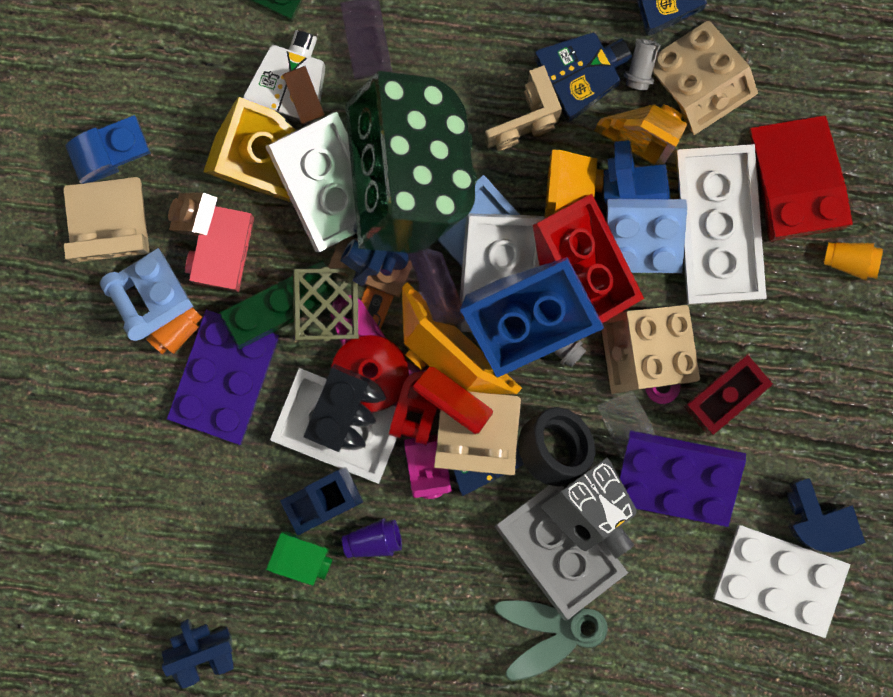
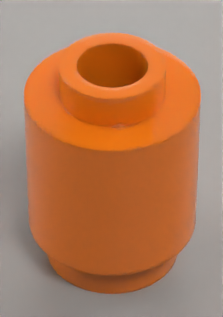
[146,307,203,354]

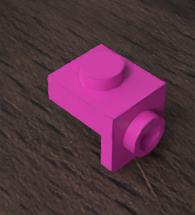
[404,434,451,499]

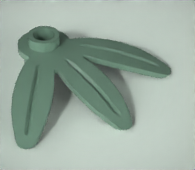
[494,600,608,681]

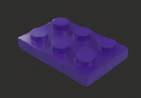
[167,310,280,445]
[619,430,746,527]

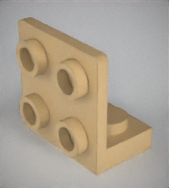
[652,21,758,135]
[485,65,562,151]
[64,177,150,263]
[602,305,700,394]
[434,391,521,475]

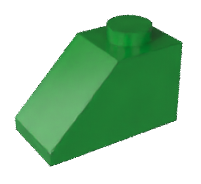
[266,531,333,586]

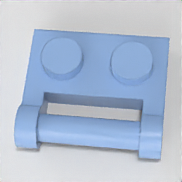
[100,248,194,341]

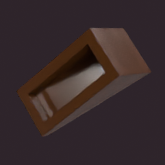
[282,66,325,124]

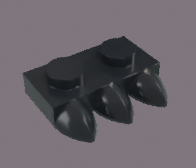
[303,364,386,452]

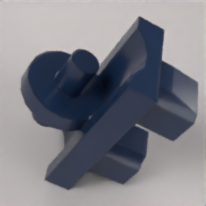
[340,209,409,286]
[162,619,234,689]

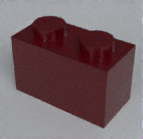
[683,354,773,436]

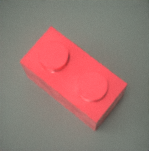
[185,206,254,293]

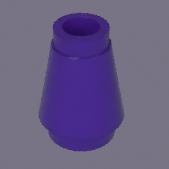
[342,518,402,558]

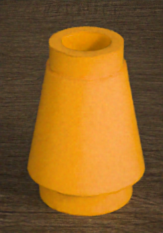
[824,242,883,281]

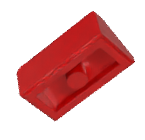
[413,366,493,435]

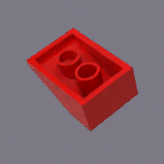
[749,115,853,242]
[533,194,644,323]

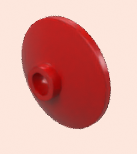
[331,335,409,413]

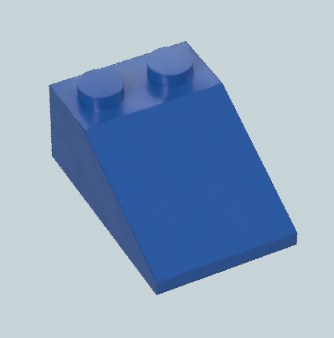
[460,257,604,378]

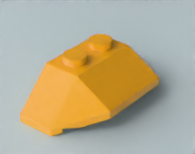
[402,282,522,395]

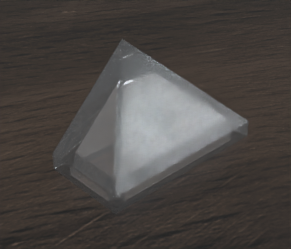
[597,391,655,461]

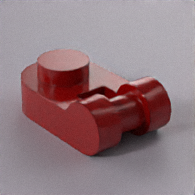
[389,371,438,446]

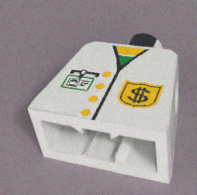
[243,30,325,126]

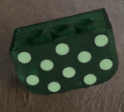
[345,71,477,253]

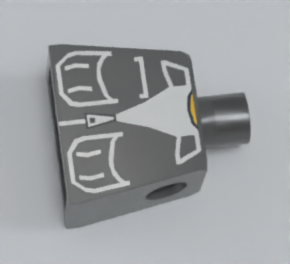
[541,457,636,559]

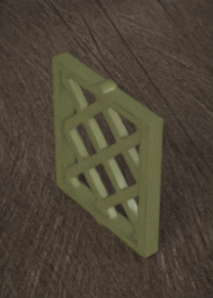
[293,267,359,341]

